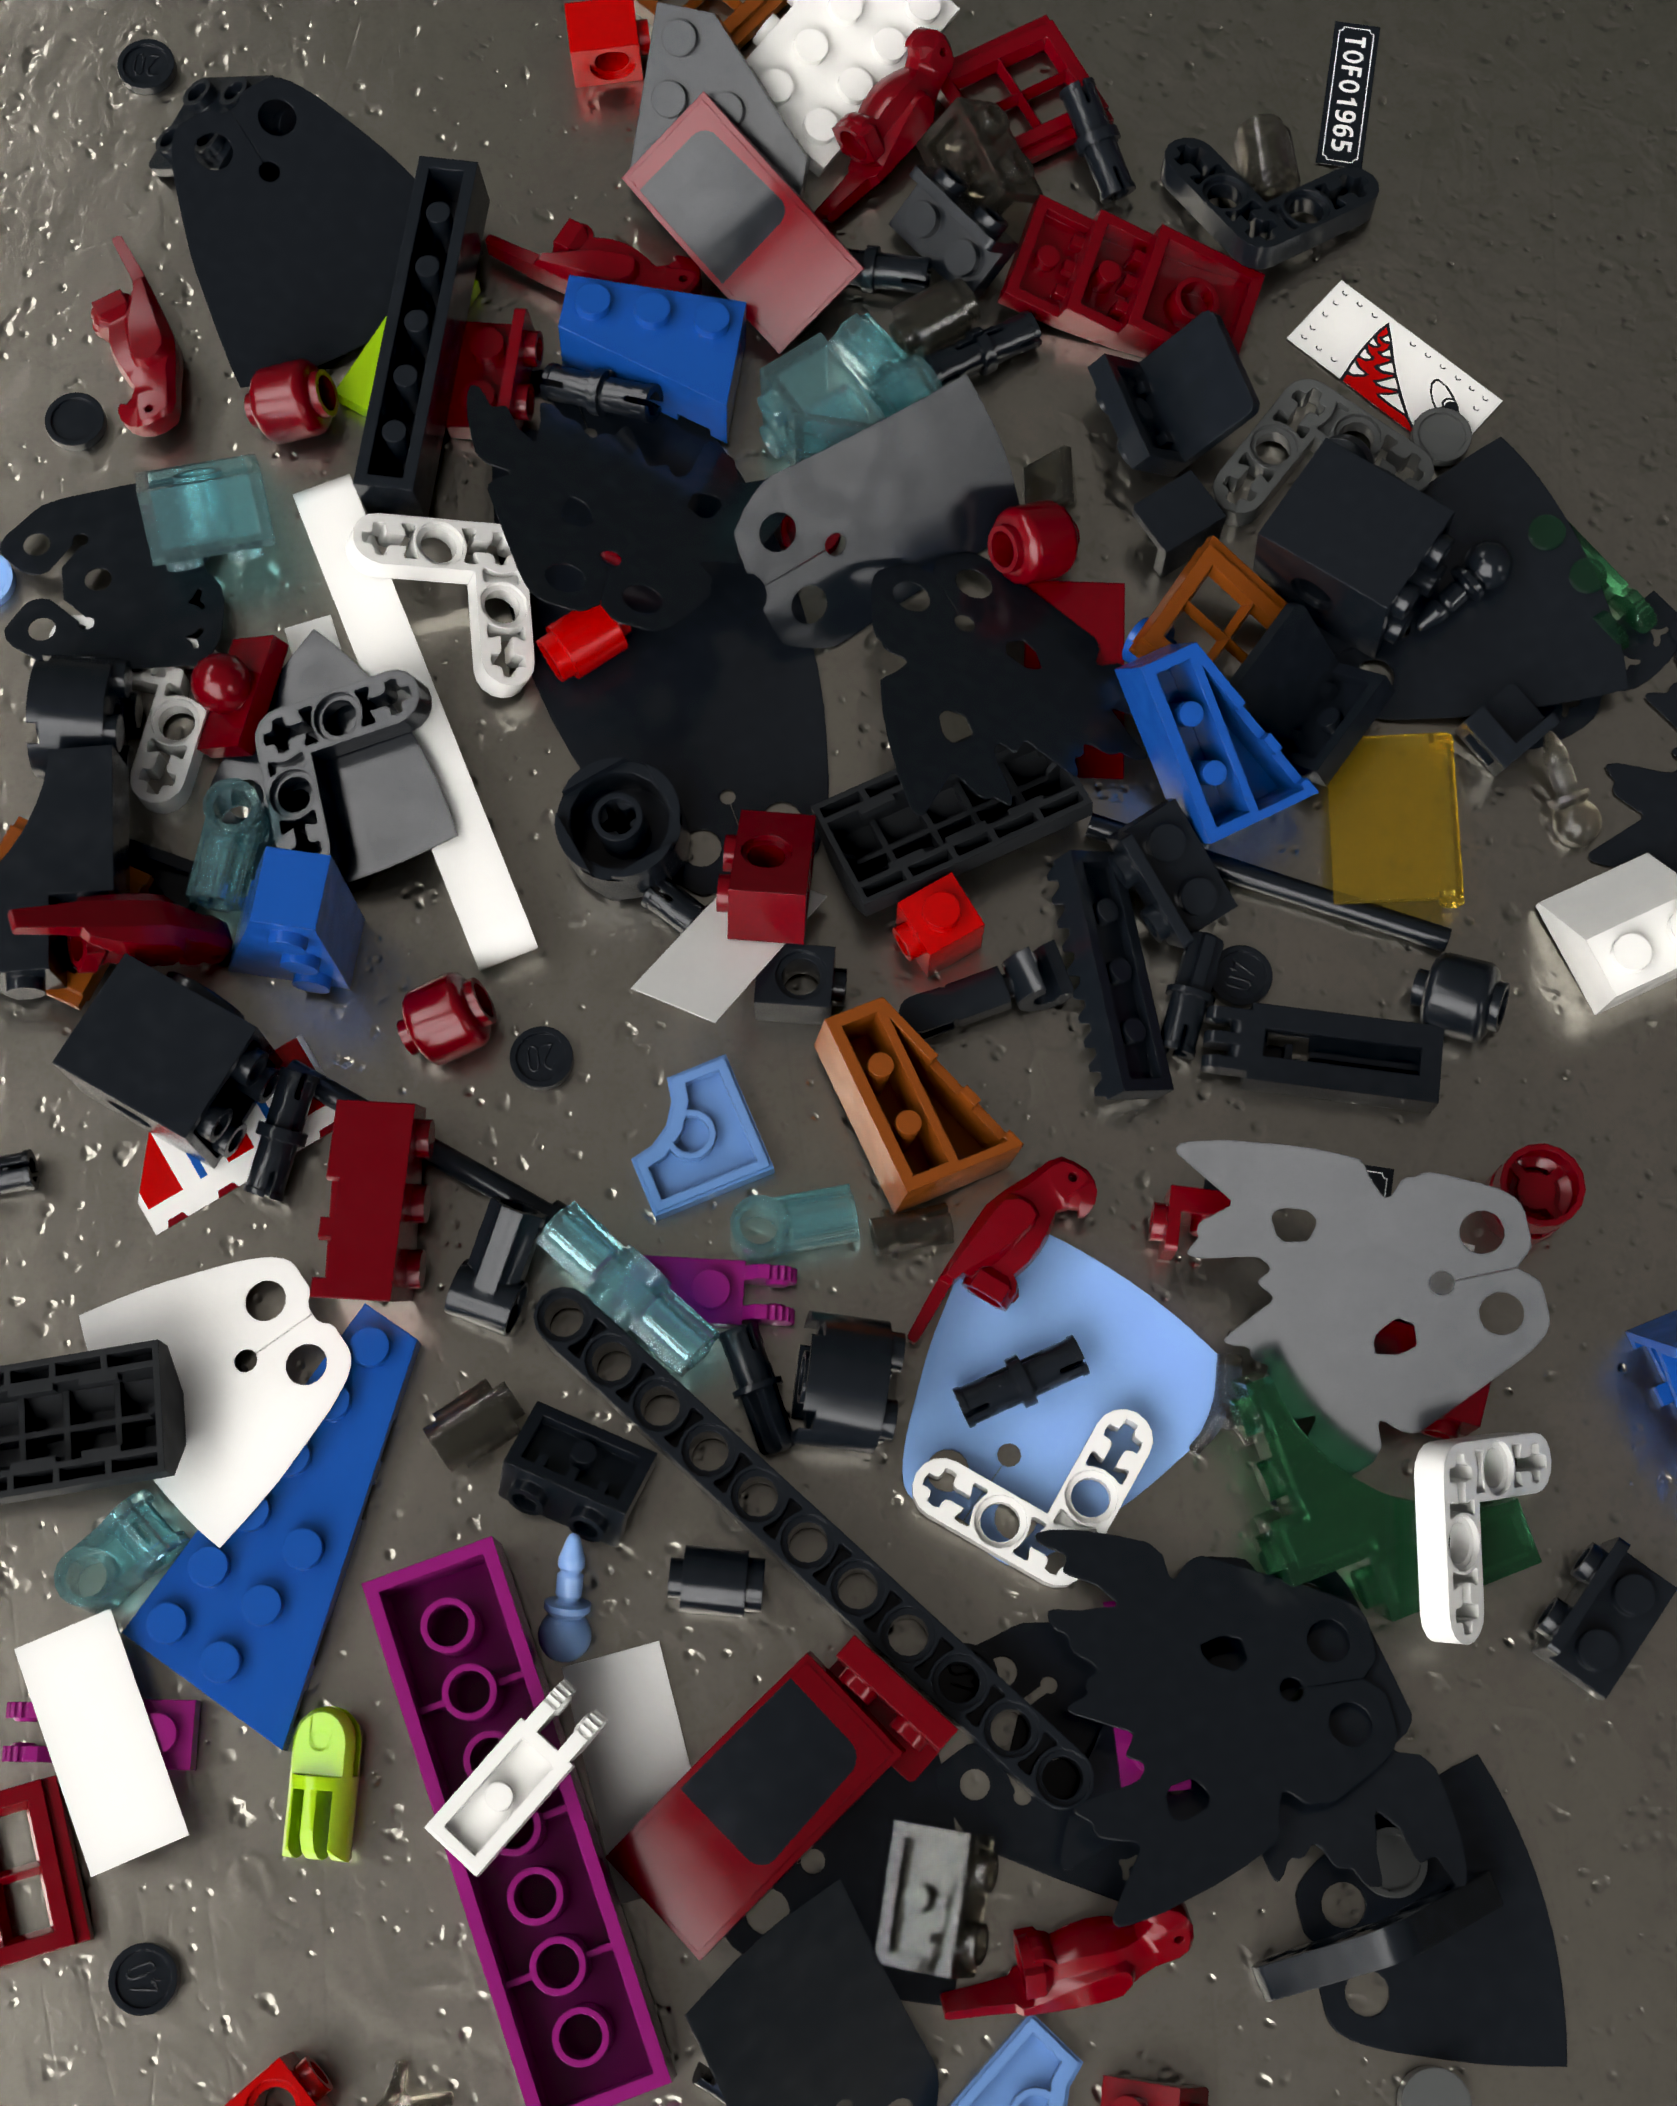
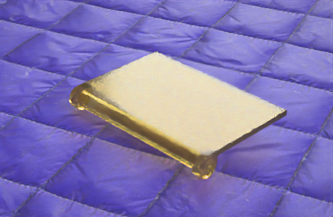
[1328,732,1465,908]

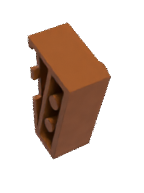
[814,997,1024,1215]

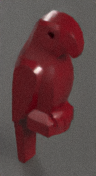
[815,27,954,223]
[485,218,702,295]
[91,236,183,437]
[7,893,233,973]
[907,1156,1097,1345]
[940,1902,1194,2020]

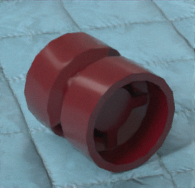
[1481,1143,1586,1244]

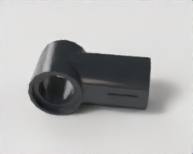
[444,1196,547,1337]

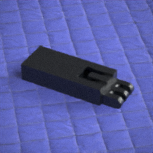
[1200,1002,1444,1113]

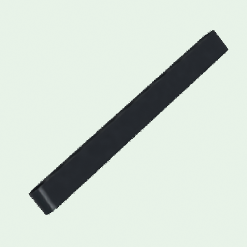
[533,1287,1095,1811]

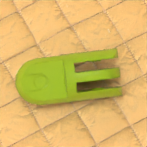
[282,1706,363,1863]

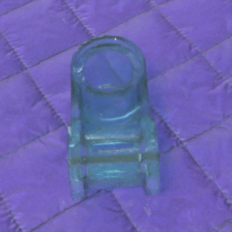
[54,1489,190,1614]

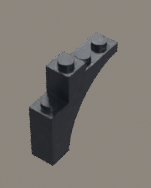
[0,745,130,999]

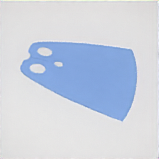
[902,1235,1248,1565]

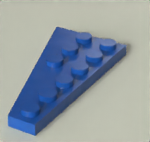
[122,1303,421,1751]

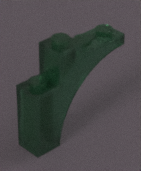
[1229,1372,1542,1622]

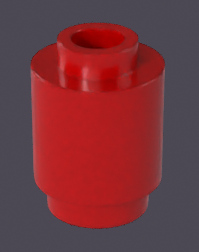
[536,603,632,682]

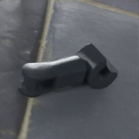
[899,940,1075,1041]

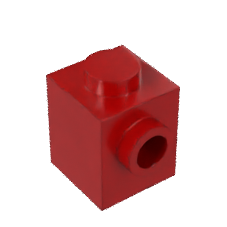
[892,872,985,978]

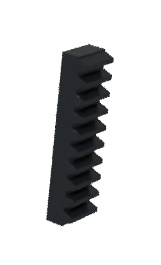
[1047,850,1174,1100]

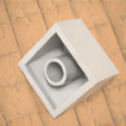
[1535,853,1677,1015]

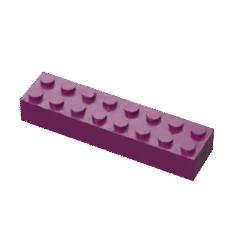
[362,1536,677,2106]

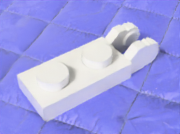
[424,1679,609,1877]

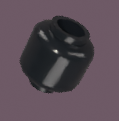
[1410,952,1510,1043]

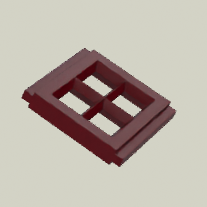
[937,15,1114,183]
[0,1775,94,1968]

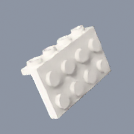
[745,0,960,177]

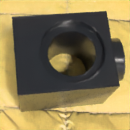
[754,943,847,1025]

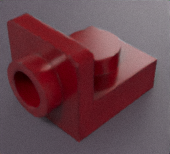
[1149,1185,1231,1261]

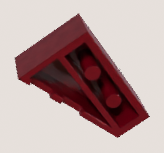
[309,1099,435,1302]

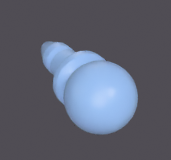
[538,1533,592,1662]

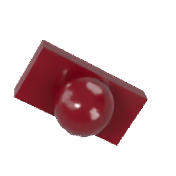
[191,635,289,758]

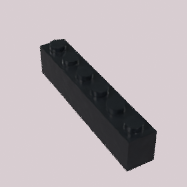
[353,156,490,517]

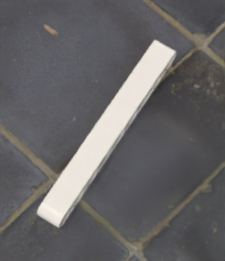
[292,474,538,971]

